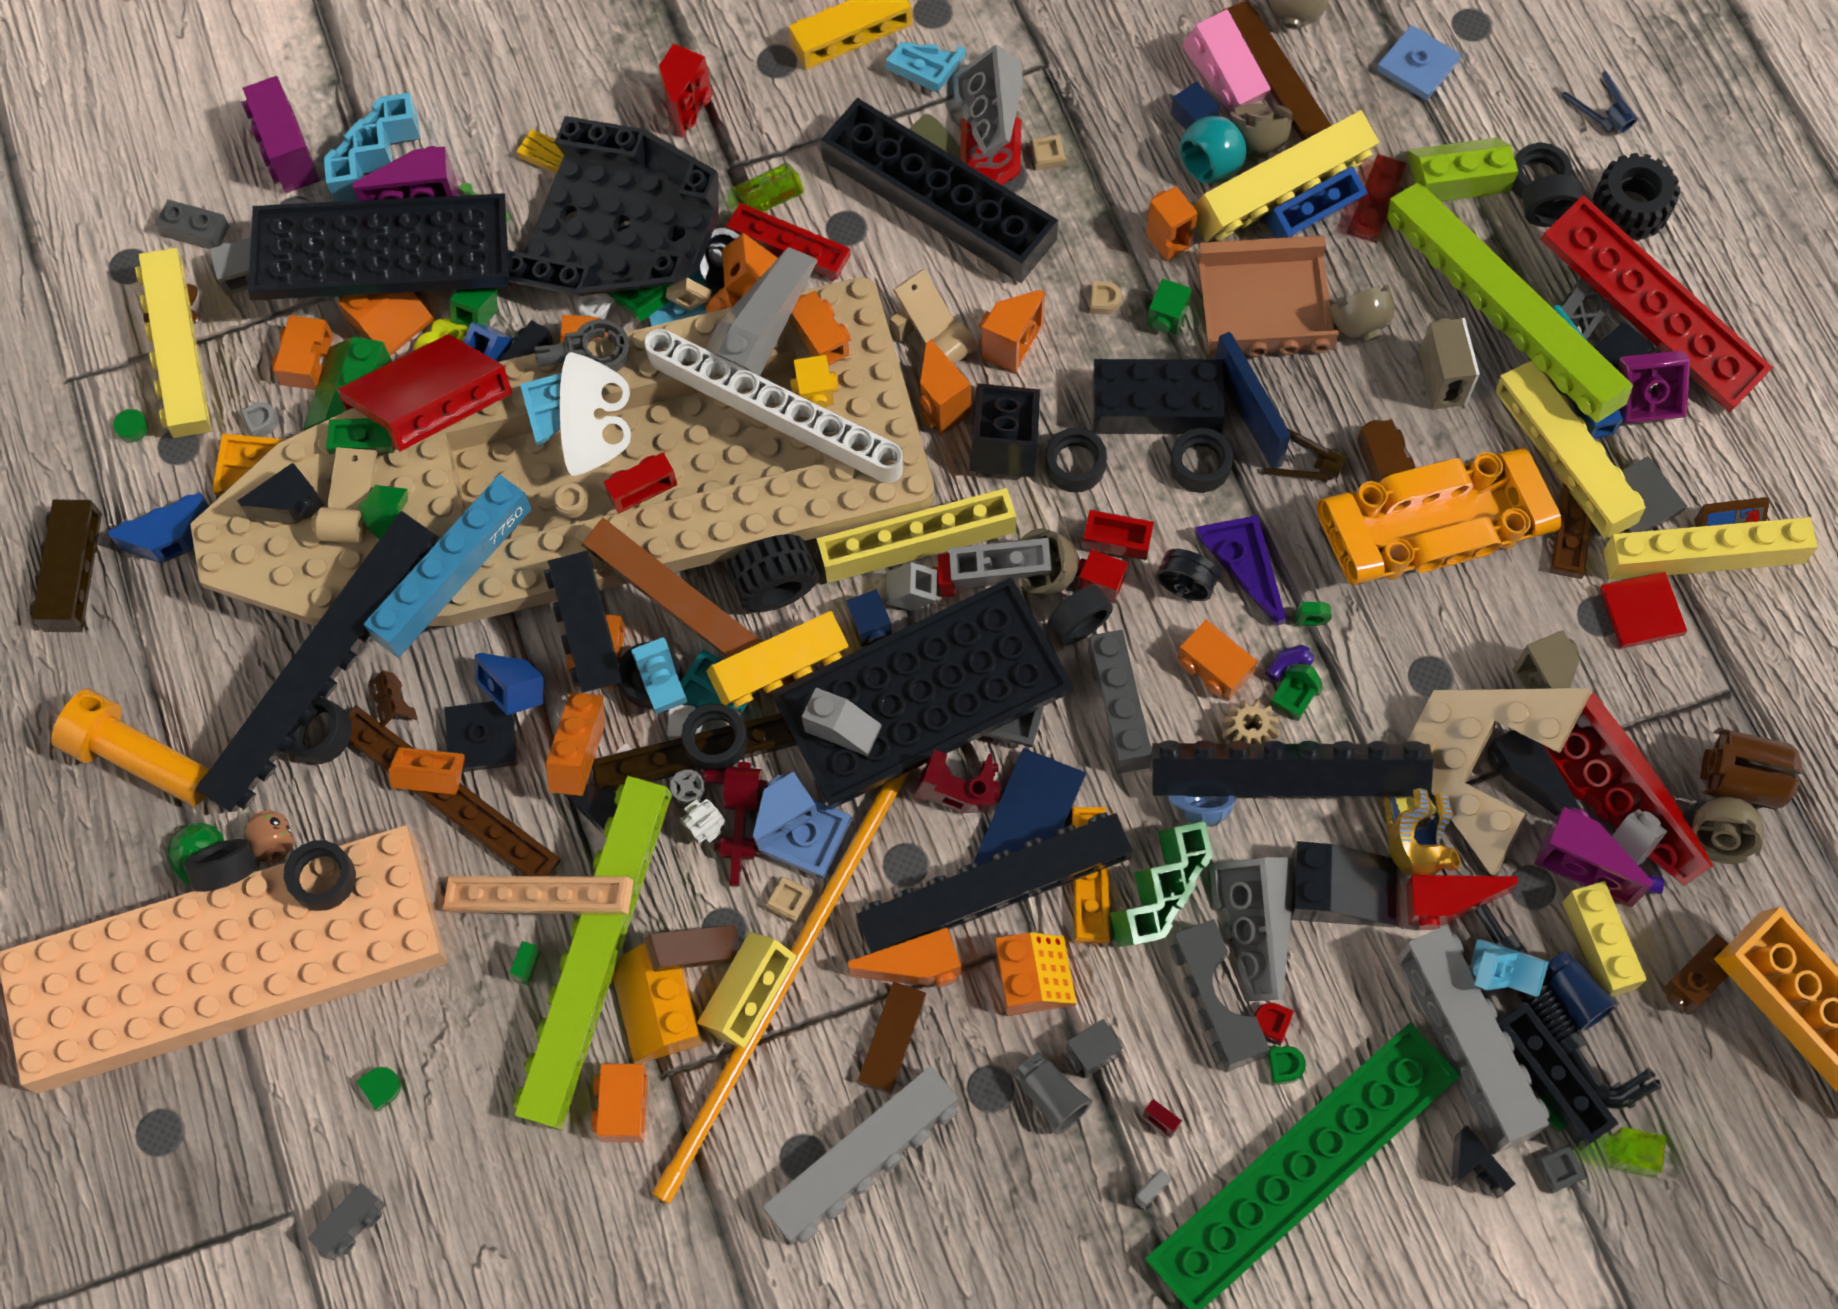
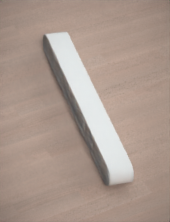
[645,329,903,483]

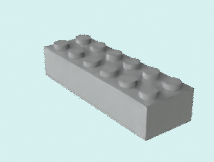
[1396,925,1549,1155]

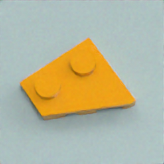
[212,433,285,496]

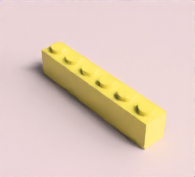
[135,248,212,438]
[1495,360,1646,540]
[816,488,1016,583]
[1603,517,1818,580]

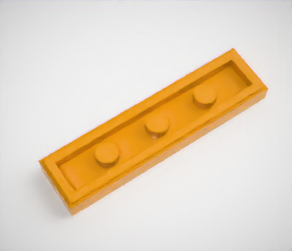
[1072,807,1110,943]

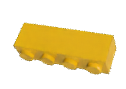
[789,0,912,70]
[706,610,849,708]

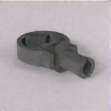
[534,319,629,372]

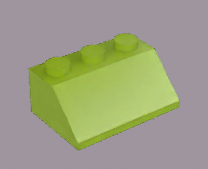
[1407,137,1518,202]

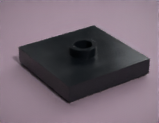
[445,701,518,772]

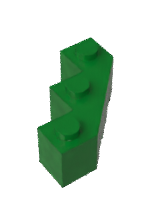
[1110,821,1213,947]

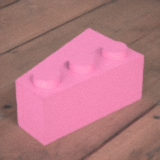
[1181,9,1271,113]

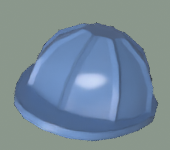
[1169,796,1236,827]

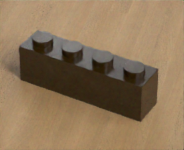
[30,499,102,632]

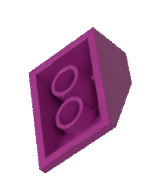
[353,146,458,200]
[1534,807,1653,907]

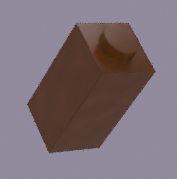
[1357,419,1415,483]
[1662,934,1729,1015]

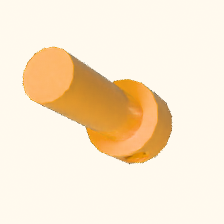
[51,688,210,807]

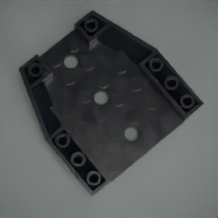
[508,116,719,296]

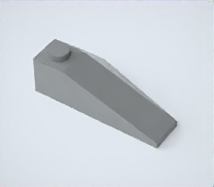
[952,44,1023,157]
[705,247,818,376]
[1209,857,1293,1002]

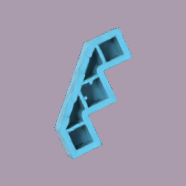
[324,92,421,202]

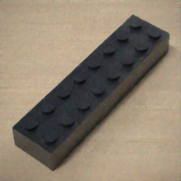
[820,97,1058,283]

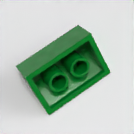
[303,336,392,431]

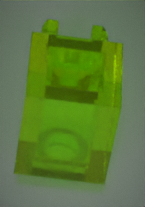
[1605,1127,1666,1178]

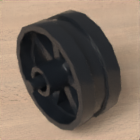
[1156,549,1220,601]

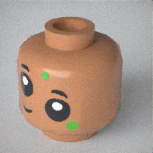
[244,810,295,863]

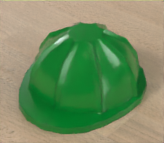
[168,823,225,885]

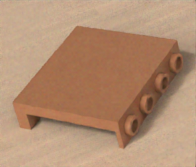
[1197,235,1339,357]

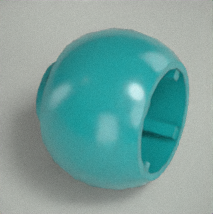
[1179,115,1247,184]

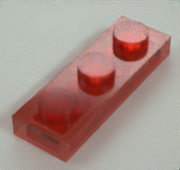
[1347,153,1407,243]

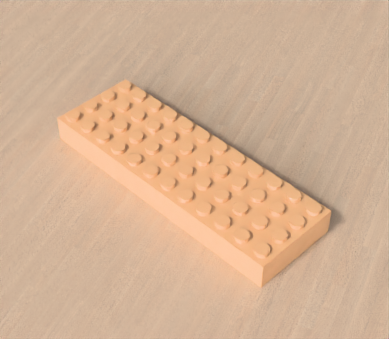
[0,825,448,1094]

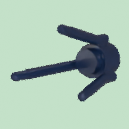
[1562,71,1638,134]

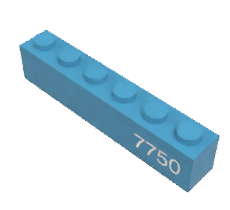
[364,474,532,658]

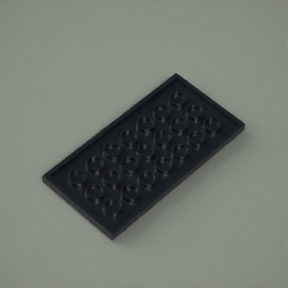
[248,193,510,301]
[771,577,1074,810]

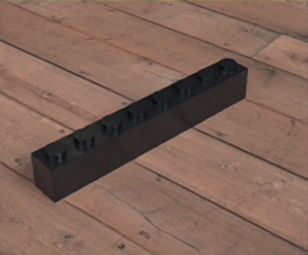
[1152,740,1434,797]
[856,812,1132,953]

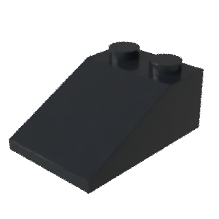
[969,383,1040,477]
[1291,841,1396,928]

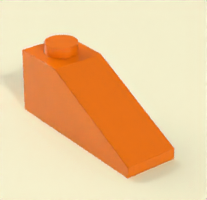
[847,928,962,987]

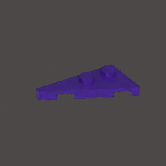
[1195,515,1286,625]

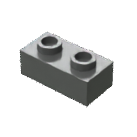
[155,199,230,249]
[307,1182,386,1260]

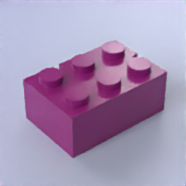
[241,76,320,193]

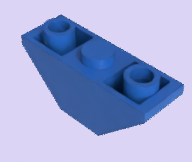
[108,492,209,563]

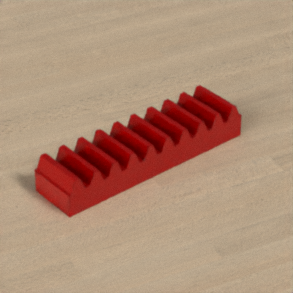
[726,203,851,282]

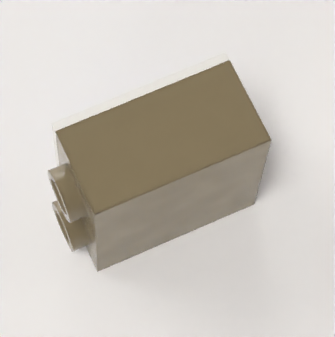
[1418,318,1480,410]

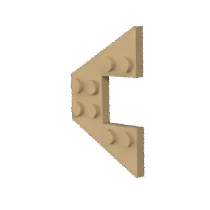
[1407,688,1592,876]

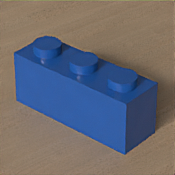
[1264,166,1368,238]

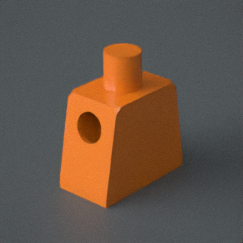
[722,233,778,299]

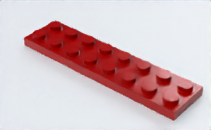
[1540,195,1773,413]

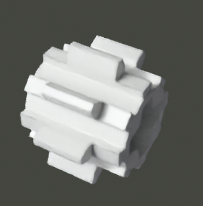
[680,798,725,844]

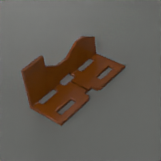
[369,670,418,727]

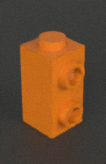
[789,290,851,366]

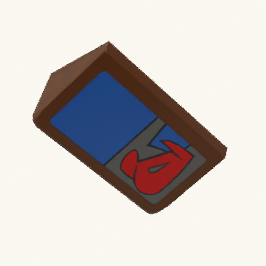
[1694,497,1769,527]

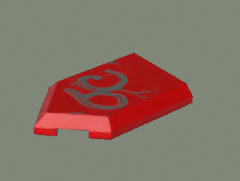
[960,117,1022,185]

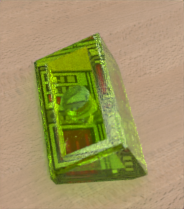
[733,163,804,212]

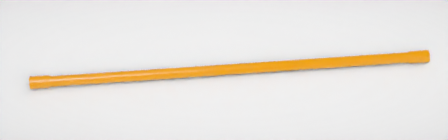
[651,772,909,1205]

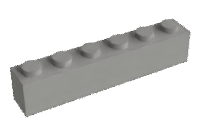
[762,1065,959,1246]

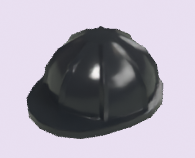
[699,228,740,288]

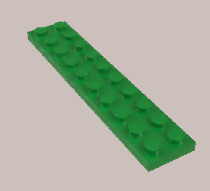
[1145,1022,1460,1309]

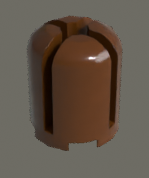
[1700,727,1802,809]

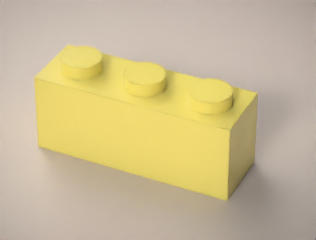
[1562,881,1647,997]
[697,932,797,1049]

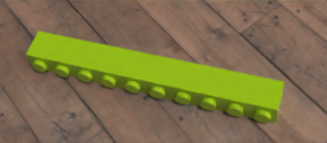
[1387,181,1633,423]
[513,776,672,1130]

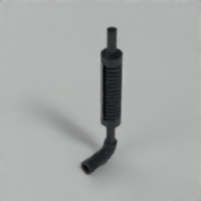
[1474,904,1662,1109]

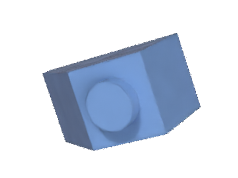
[753,771,818,851]

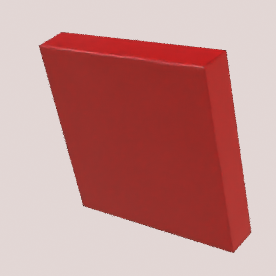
[1599,572,1687,649]

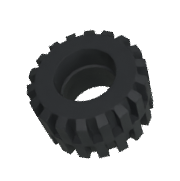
[1592,153,1680,240]
[727,534,819,612]

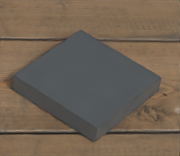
[1622,456,1687,533]

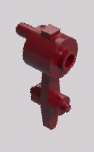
[702,762,768,887]

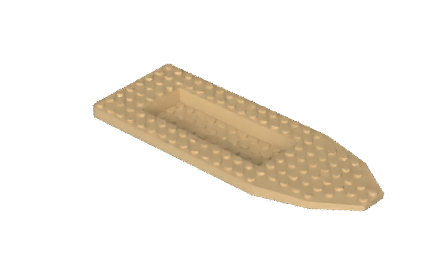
[190,277,934,626]

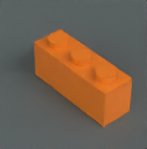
[546,692,605,796]

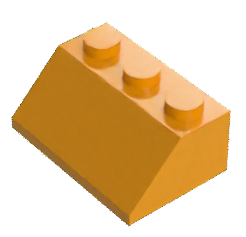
[612,943,703,1064]

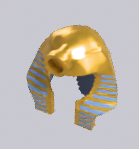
[1383,788,1461,876]

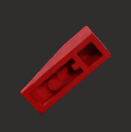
[1406,875,1518,930]

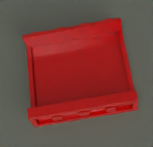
[337,334,513,452]

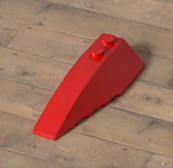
[1544,693,1713,886]

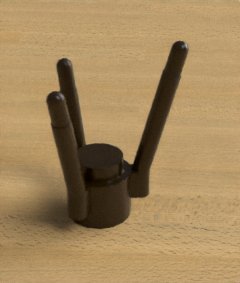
[1261,428,1346,483]

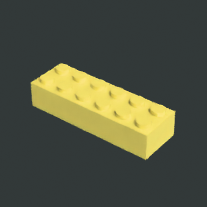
[1193,110,1380,242]

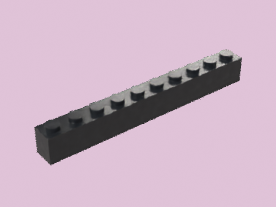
[196,510,439,812]

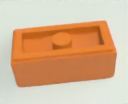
[388,747,465,795]

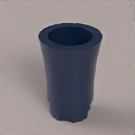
[1545,951,1620,1033]

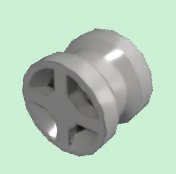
[670,770,707,809]

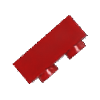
[603,452,678,514]
[1082,509,1154,560]

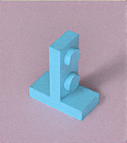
[631,637,687,714]
[1470,939,1549,996]

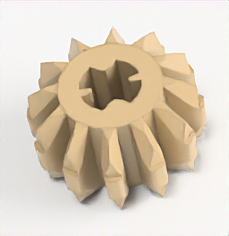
[1222,699,1280,743]

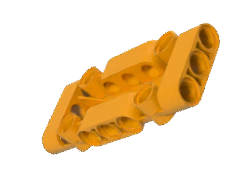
[1317,448,1561,585]

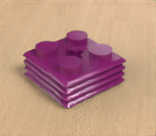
[1619,350,1690,424]

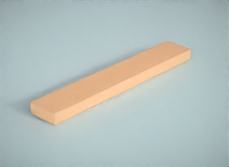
[442,876,634,914]

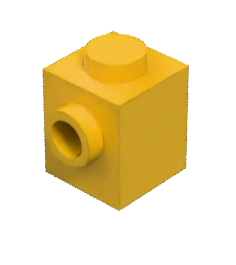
[790,355,839,408]

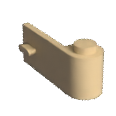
[893,269,977,365]
[311,447,377,544]

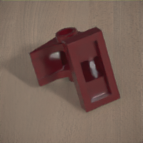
[912,750,999,813]

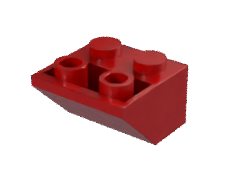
[658,43,712,138]

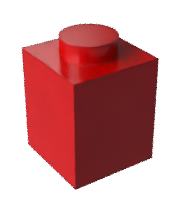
[1075,549,1128,604]

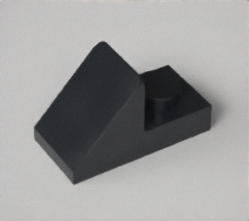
[1451,1125,1516,1199]

